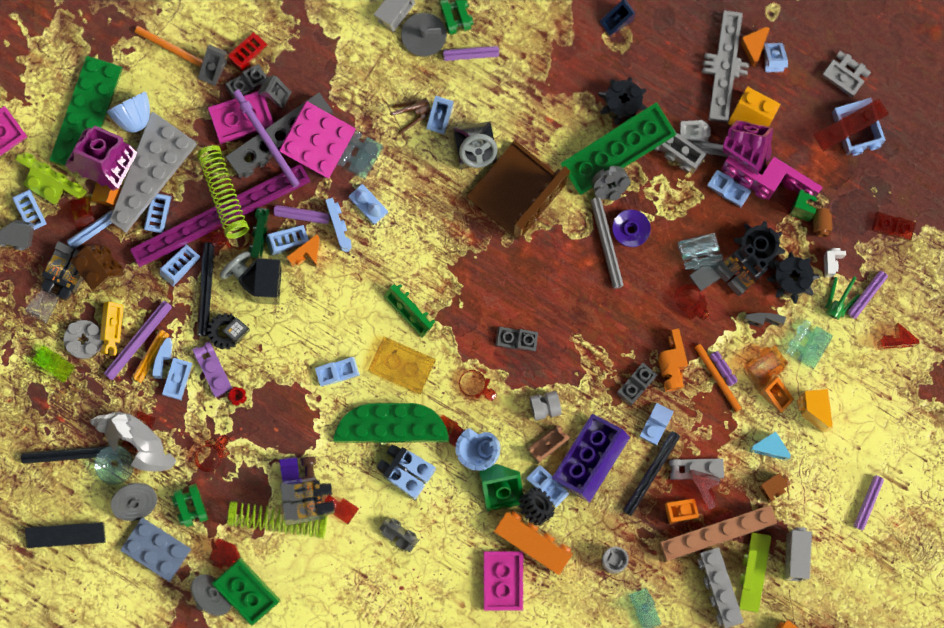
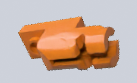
[658,328,688,392]

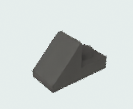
[198,45,227,86]
[258,75,291,108]

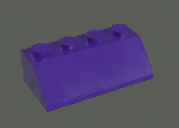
[552,414,630,503]

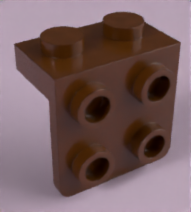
[70,245,125,291]

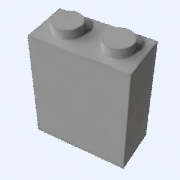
[784,527,812,582]

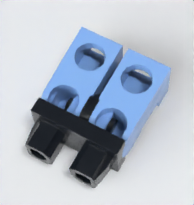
[376,444,436,500]

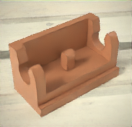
[527,425,570,464]

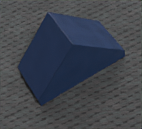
[599,0,636,36]

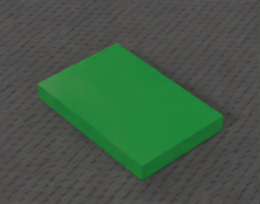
[212,557,281,626]

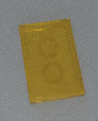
[368,336,436,395]

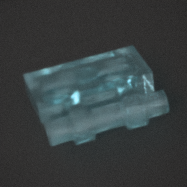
[337,131,384,179]
[677,233,723,270]
[786,320,833,369]

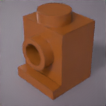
[759,473,791,503]

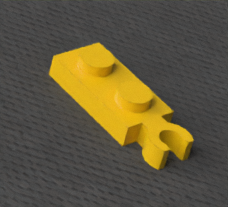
[100,301,124,356]

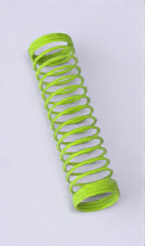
[197,145,249,239]
[227,501,327,539]

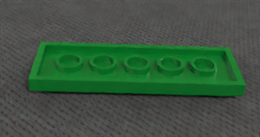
[49,56,123,167]
[560,102,677,195]

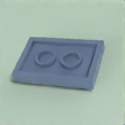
[121,518,192,582]

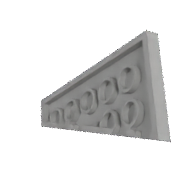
[110,111,197,233]

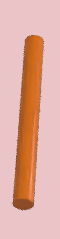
[135,26,203,68]
[694,344,742,412]

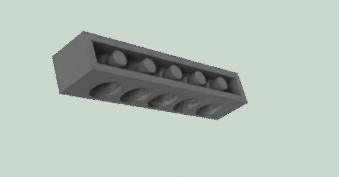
[226,93,333,179]

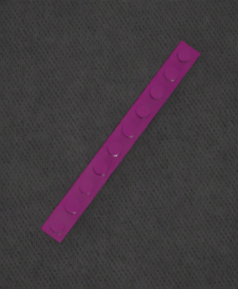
[130,164,310,268]

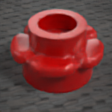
[228,387,247,406]

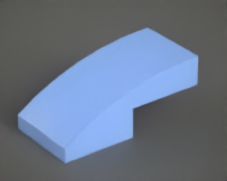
[707,170,751,208]
[153,338,172,379]
[315,357,360,387]
[526,465,569,508]

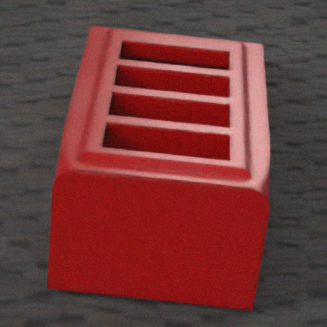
[227,32,268,71]

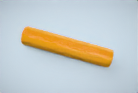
[132,330,169,383]

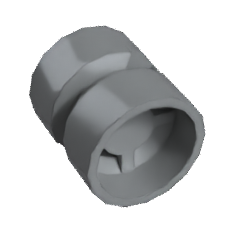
[530,391,562,421]
[601,547,629,574]

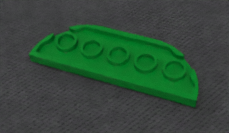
[333,403,449,443]

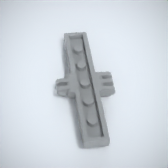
[702,10,749,123]

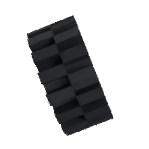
[207,313,240,350]
[518,487,555,525]

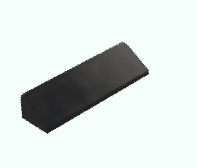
[25,522,106,548]

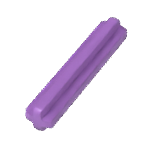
[443,46,499,61]
[274,205,330,224]
[847,271,888,319]
[854,475,884,530]

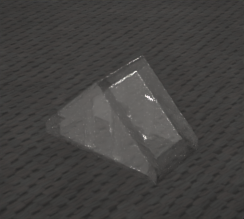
[25,290,59,323]

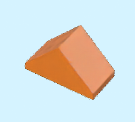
[740,27,770,67]
[90,183,122,208]
[759,375,794,413]

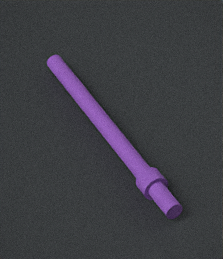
[233,90,300,188]

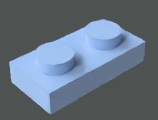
[162,358,192,400]

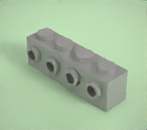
[654,133,706,173]
[697,548,744,628]

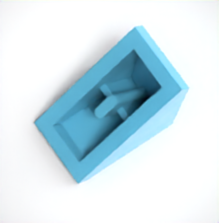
[750,432,791,461]

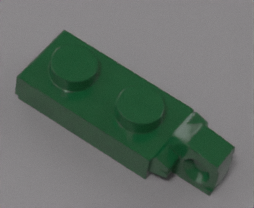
[249,208,270,261]

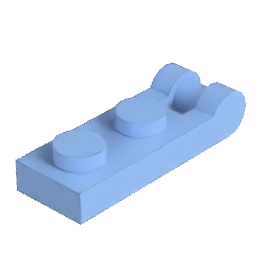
[326,198,352,252]

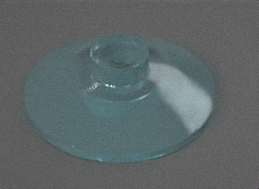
[95,446,134,484]

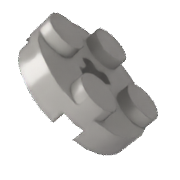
[64,320,103,359]

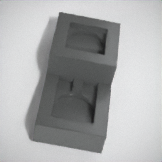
[689,257,723,292]
[743,313,786,328]

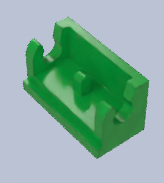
[789,189,817,222]

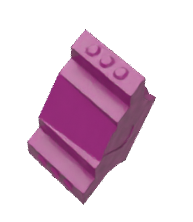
[723,120,773,175]
[65,126,137,191]

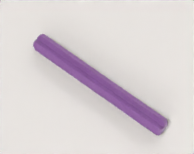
[104,301,172,380]

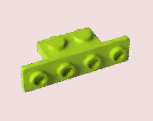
[15,152,87,205]
[739,533,771,613]

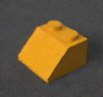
[728,86,781,127]
[797,389,833,433]

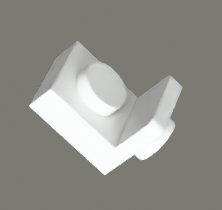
[680,120,711,142]
[824,248,846,277]

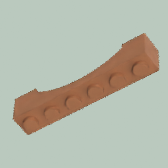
[659,505,777,562]

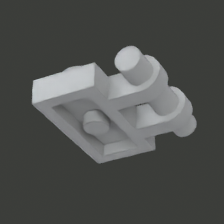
[822,51,871,97]

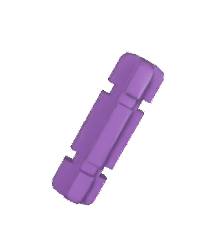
[709,351,738,386]

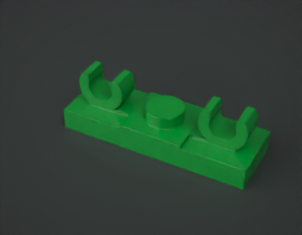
[383,284,435,338]

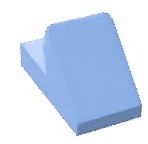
[764,43,788,72]
[639,403,674,446]

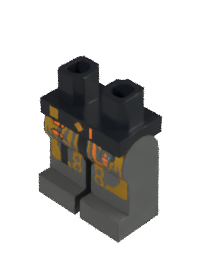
[40,241,83,301]
[714,244,768,296]
[280,480,335,525]

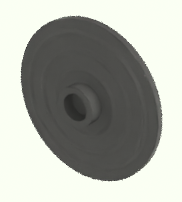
[401,13,446,57]
[111,483,157,521]
[191,574,231,616]

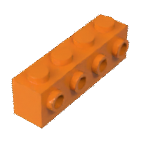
[494,510,574,575]

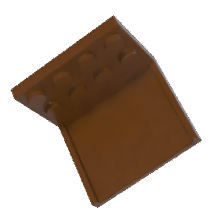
[466,140,570,241]

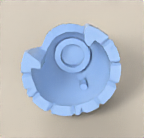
[106,91,150,132]
[455,428,501,471]

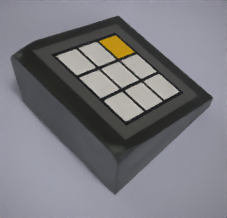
[223,317,250,344]

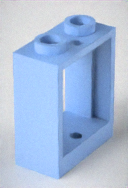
[832,98,885,156]

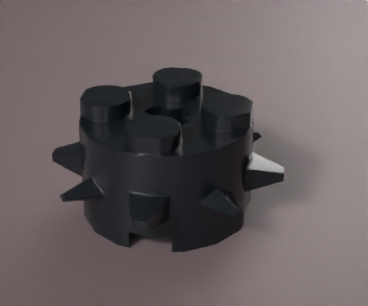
[598,77,648,126]
[734,221,785,269]
[767,252,819,304]

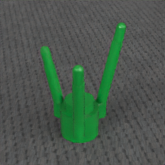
[825,276,860,320]

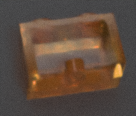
[743,345,789,390]

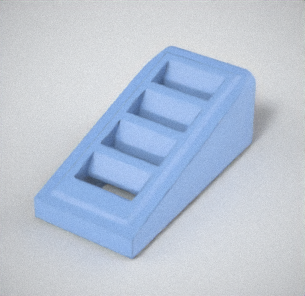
[12,189,47,230]
[144,193,172,233]
[266,225,309,256]
[159,244,200,286]

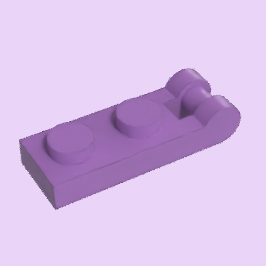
[192,341,232,398]

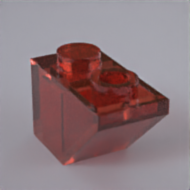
[209,538,242,569]

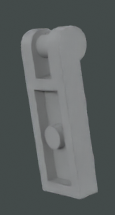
[669,459,724,480]

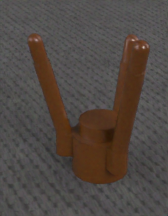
[390,98,431,134]

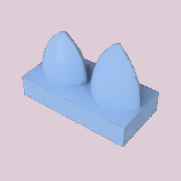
[349,184,388,225]

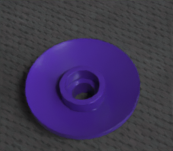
[613,210,651,247]

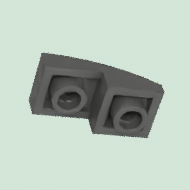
[225,64,267,99]
[495,327,538,352]
[617,363,657,406]

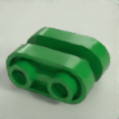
[439,0,474,36]
[171,483,208,528]

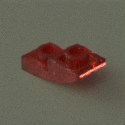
[871,212,916,241]

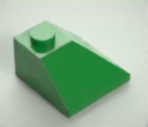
[479,464,523,512]

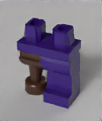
[279,456,317,485]

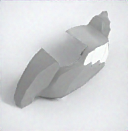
[90,412,176,471]

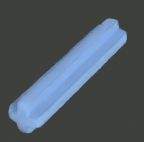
[67,210,113,249]

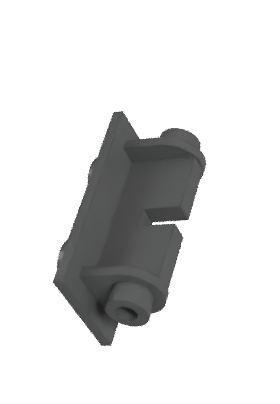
[379,517,420,553]

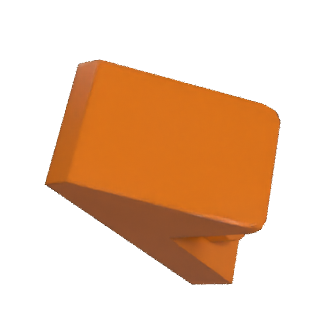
[287,235,320,267]
[665,499,699,524]

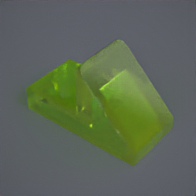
[32,345,75,383]

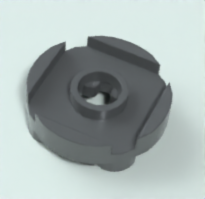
[591,166,631,201]

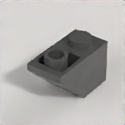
[0,220,35,250]

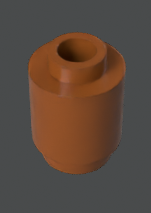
[813,208,832,237]

